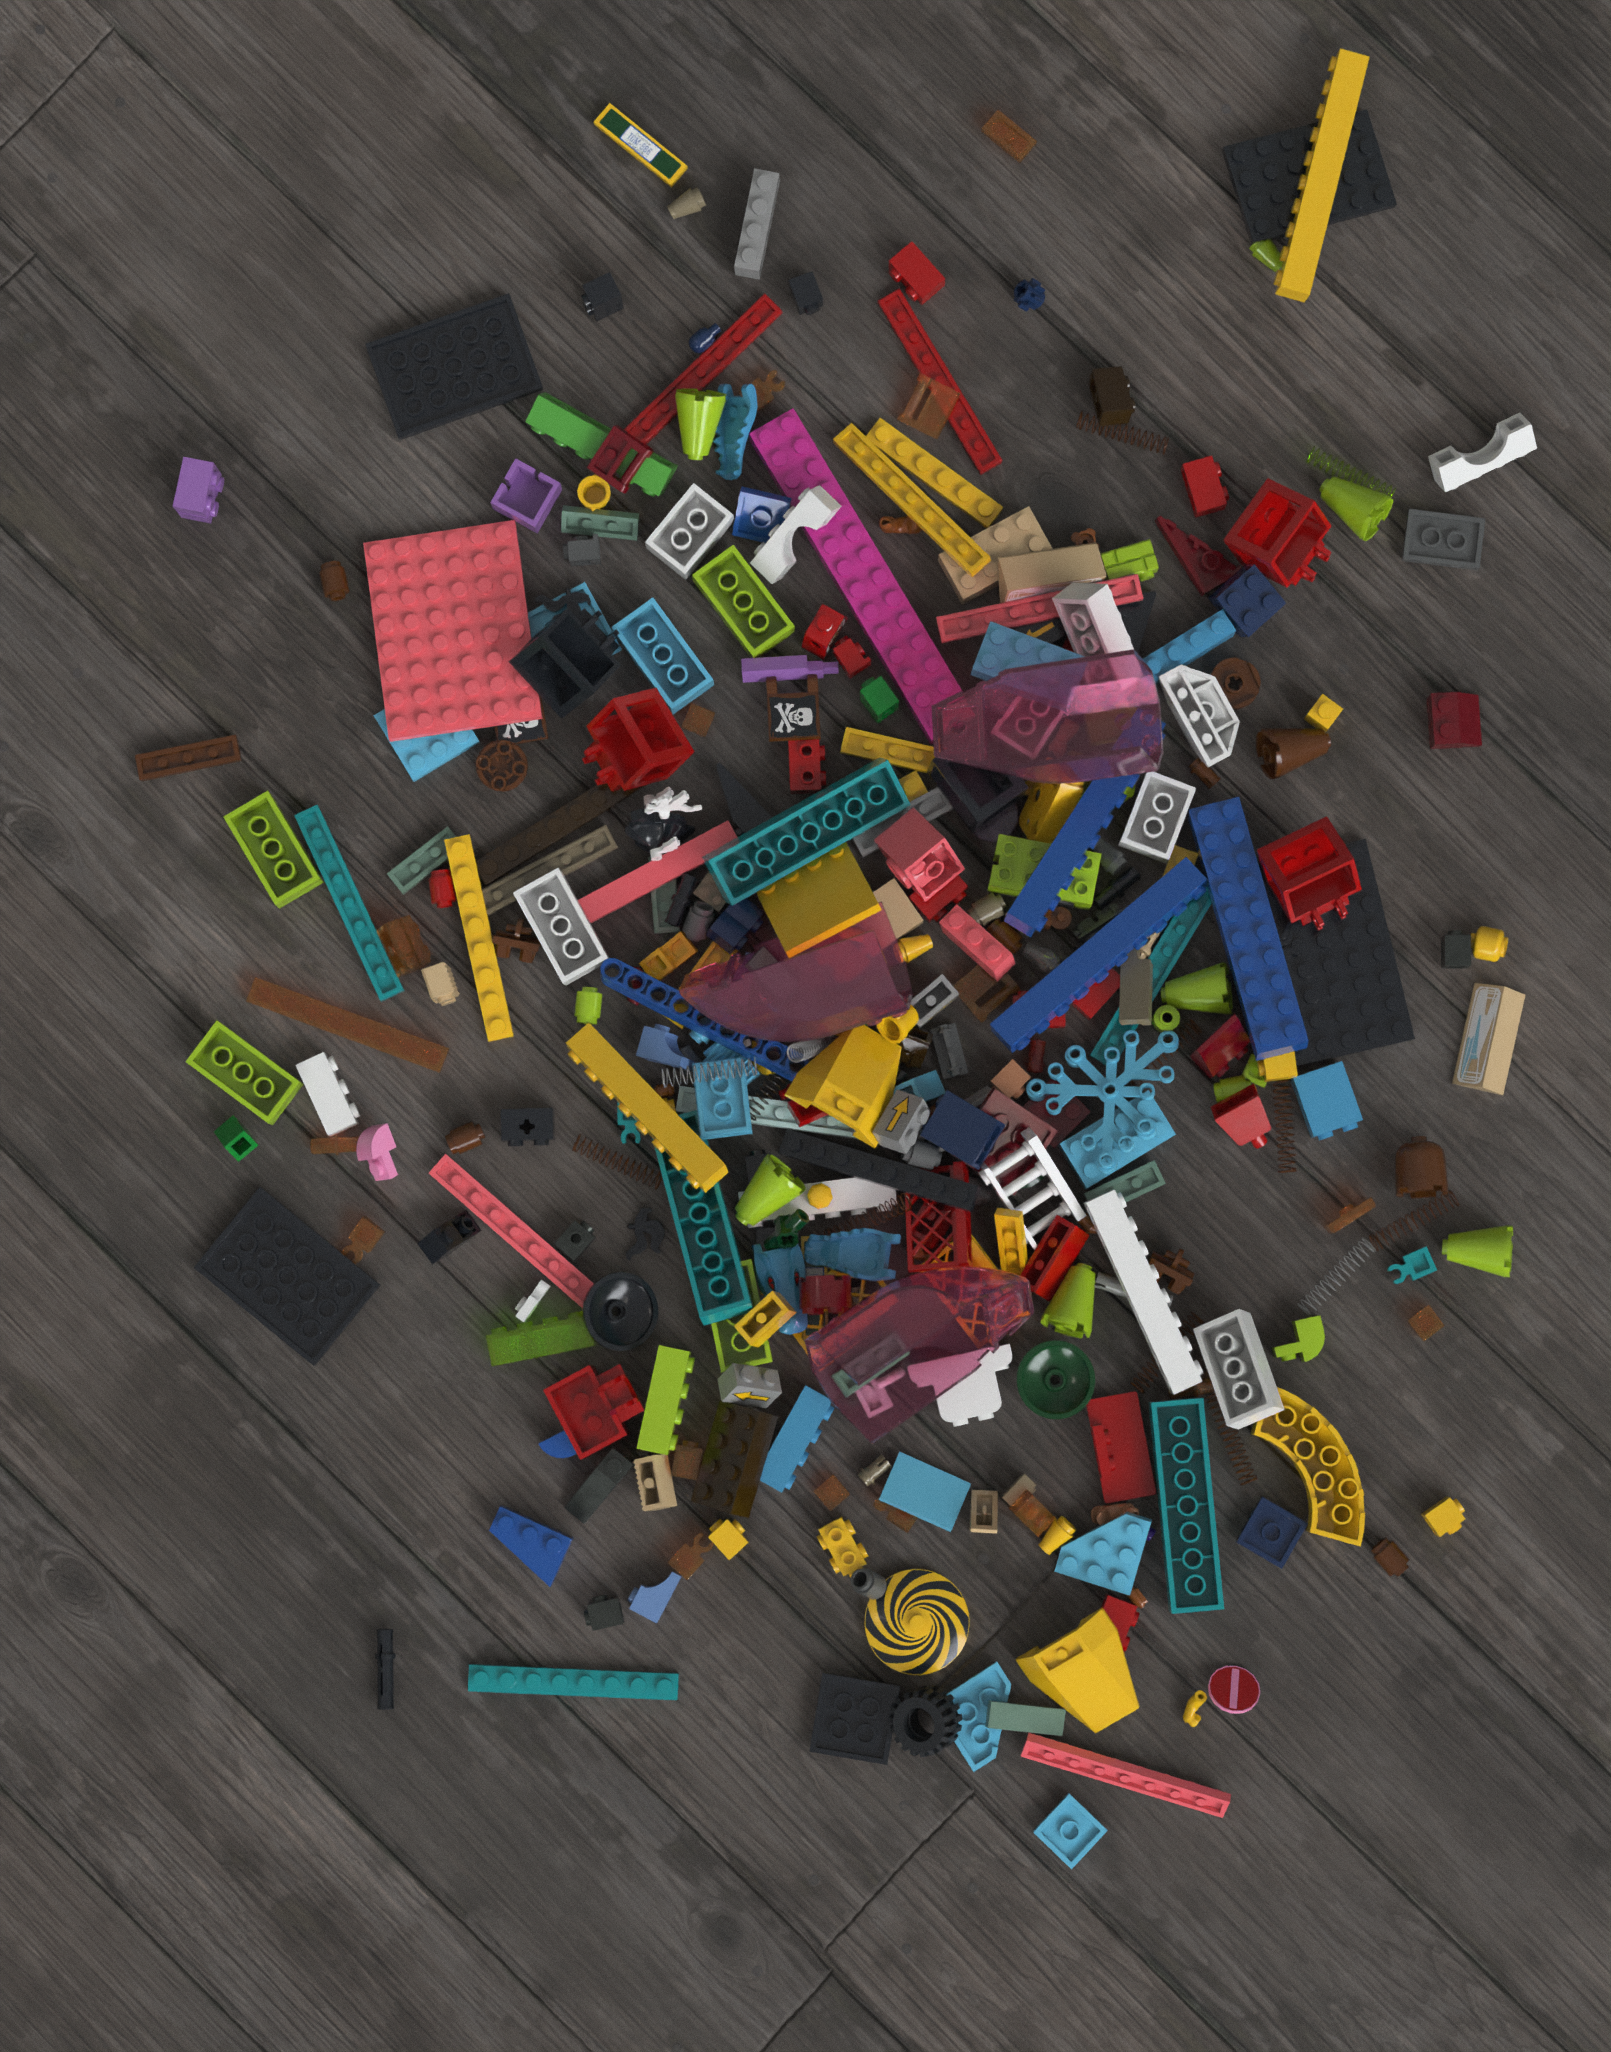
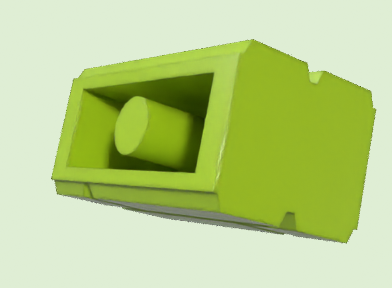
[1100,539,1159,581]

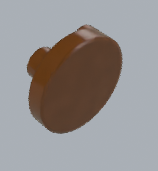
[476,740,528,792]

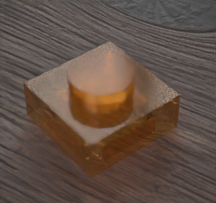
[681,703,715,738]
[1407,1305,1445,1341]
[814,1474,850,1511]

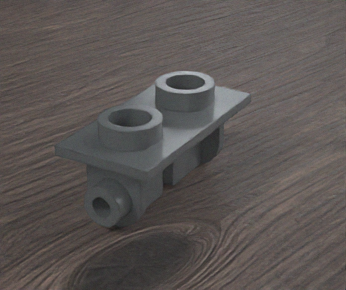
[1072,903,1123,946]
[930,1023,968,1080]

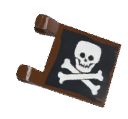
[766,674,821,742]
[494,696,549,744]

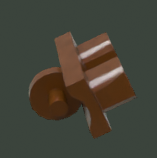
[1042,907,1072,931]
[492,918,542,963]
[1148,1248,1195,1295]

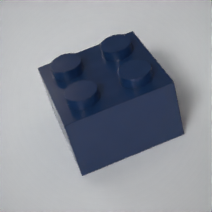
[1208,564,1286,637]

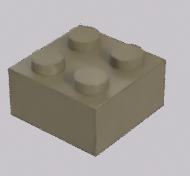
[693,872,727,914]
[1001,1473,1036,1509]

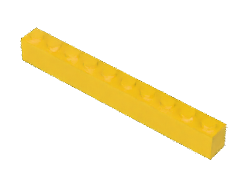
[1273,48,1369,302]

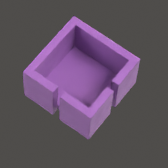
[173,457,224,523]
[490,458,562,534]

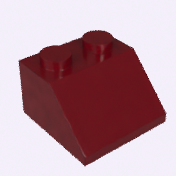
[1426,692,1482,749]

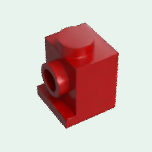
[833,636,871,679]

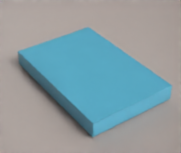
[692,1057,753,1140]
[879,1451,971,1532]

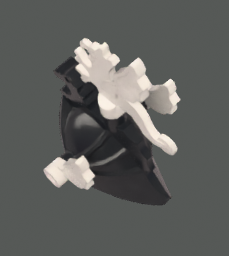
[624,787,702,861]

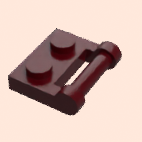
[587,424,654,493]

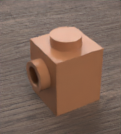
[990,1059,1031,1100]

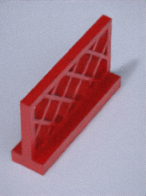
[905,1161,973,1273]

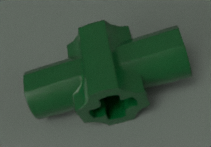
[764,1209,809,1251]

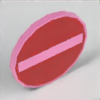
[1208,1666,1260,1714]

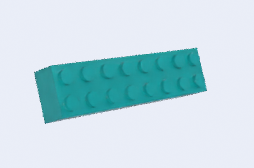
[702,757,911,906]
[652,1110,754,1325]
[1148,1397,1224,1614]

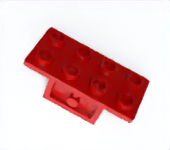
[1086,1391,1156,1503]

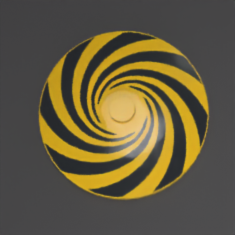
[865,1569,969,1675]

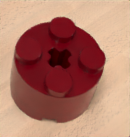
[798,1275,852,1315]

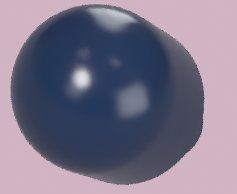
[689,323,721,353]

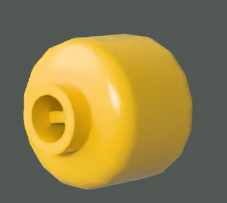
[1471,926,1508,962]

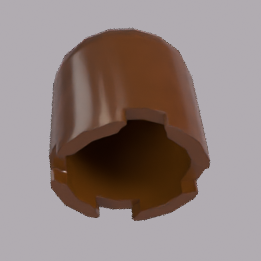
[1395,1136,1448,1199]

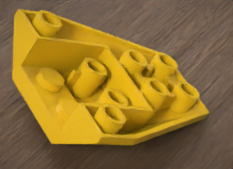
[784,1021,902,1148]
[1016,1607,1140,1734]

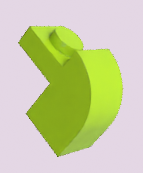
[1272,1315,1325,1362]

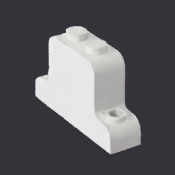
[907,1344,1012,1427]

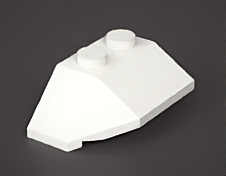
[1158,664,1240,767]

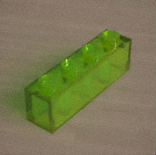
[486,1311,596,1366]

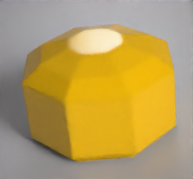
[807,1183,833,1209]

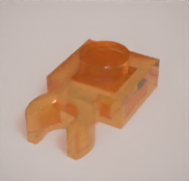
[738,370,786,413]
[341,1216,385,1264]
[873,1491,918,1533]
[668,1532,714,1580]

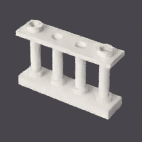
[978,1127,1086,1250]

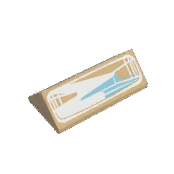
[997,542,1106,603]
[1452,983,1525,1095]

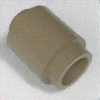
[967,892,1007,926]

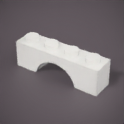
[1428,413,1537,492]
[750,485,842,584]

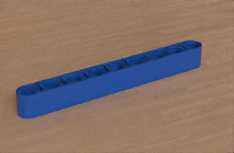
[600,958,808,1081]

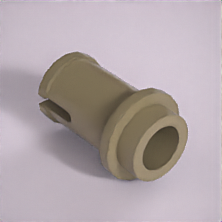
[858,1454,892,1487]

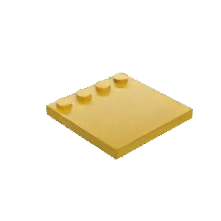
[756,842,882,958]

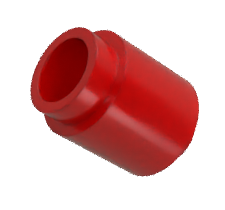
[429,869,457,908]

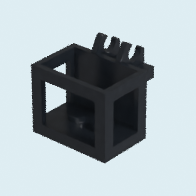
[509,608,621,719]

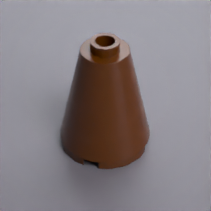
[1256,728,1331,779]

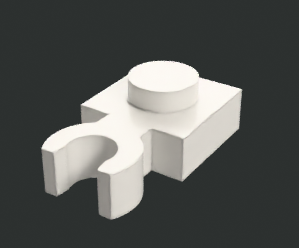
[515,1280,551,1322]

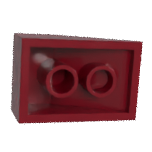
[1189,1014,1251,1079]

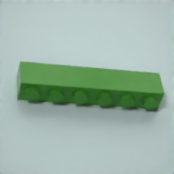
[525,392,678,497]

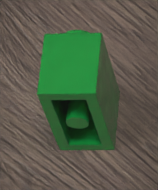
[860,676,899,724]

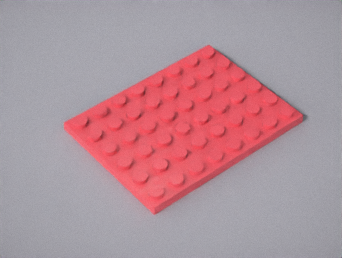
[363,520,543,742]

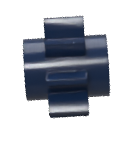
[1014,278,1045,312]

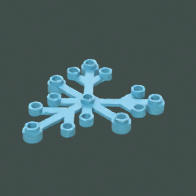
[1026,1030,1179,1174]

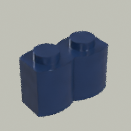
[706,898,764,954]

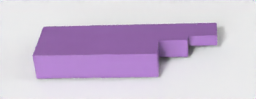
[741,655,839,683]

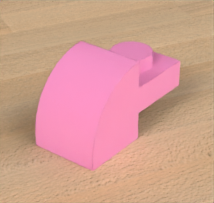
[356,1123,398,1181]

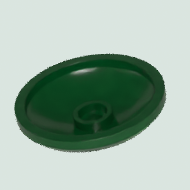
[1017,1340,1095,1419]

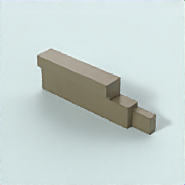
[1119,948,1153,1026]

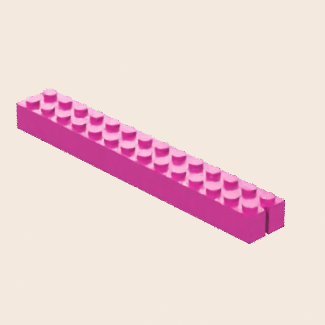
[749,408,976,745]

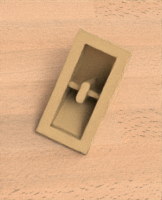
[969,1490,998,1533]

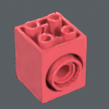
[874,807,965,902]

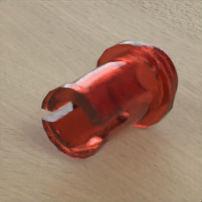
[1025,1040,1046,1073]

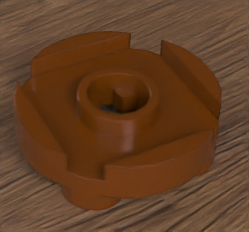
[1210,657,1261,710]

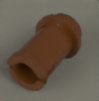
[1188,757,1221,789]

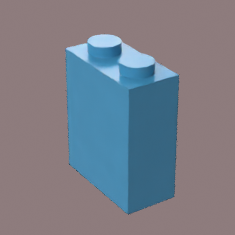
[1291,1061,1363,1141]

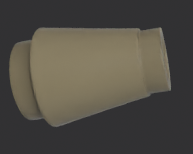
[667,187,707,219]

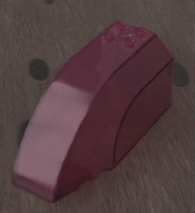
[932,649,1163,784]
[679,901,913,1042]
[804,1267,1035,1444]

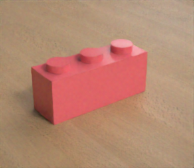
[939,904,1016,982]

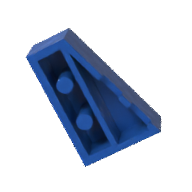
[489,1505,574,1587]

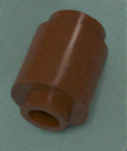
[319,561,350,601]
[986,918,1023,956]
[445,1121,485,1154]
[1370,1537,1409,1577]

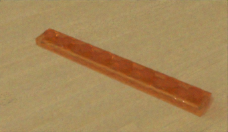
[246,977,449,1073]

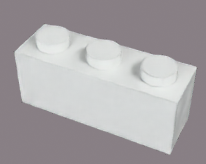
[296,1052,360,1137]

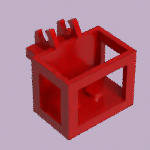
[1223,478,1332,588]
[582,688,695,792]
[1257,816,1362,931]
[543,1364,645,1460]

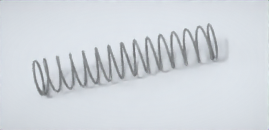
[787,1032,837,1063]
[662,1057,757,1088]
[1297,1237,1376,1317]

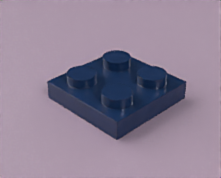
[1235,1496,1308,1569]

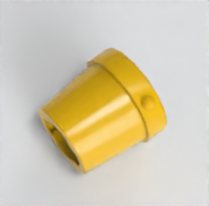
[577,474,611,511]
[876,1002,919,1044]

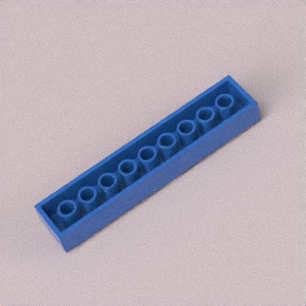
[1188,797,1309,1061]

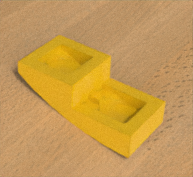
[639,931,698,981]

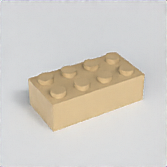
[938,506,1053,605]

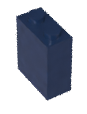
[921,1090,1005,1170]

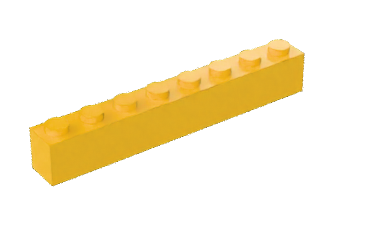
[566,1023,728,1193]

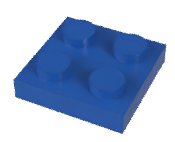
[732,486,792,543]

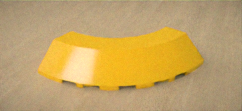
[1251,1387,1365,1547]

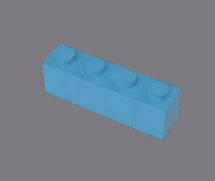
[1139,609,1236,690]
[760,1385,835,1493]

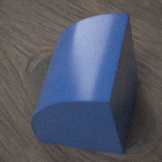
[539,1431,577,1458]

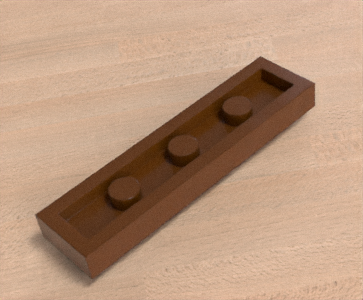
[135,734,242,782]

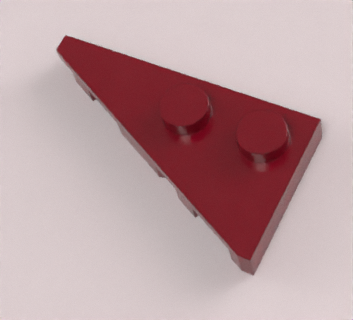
[1155,516,1242,597]

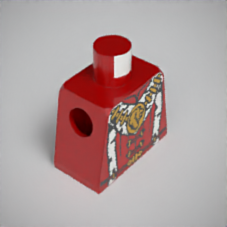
[802,604,848,660]

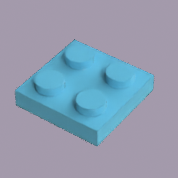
[1033,1793,1108,1869]

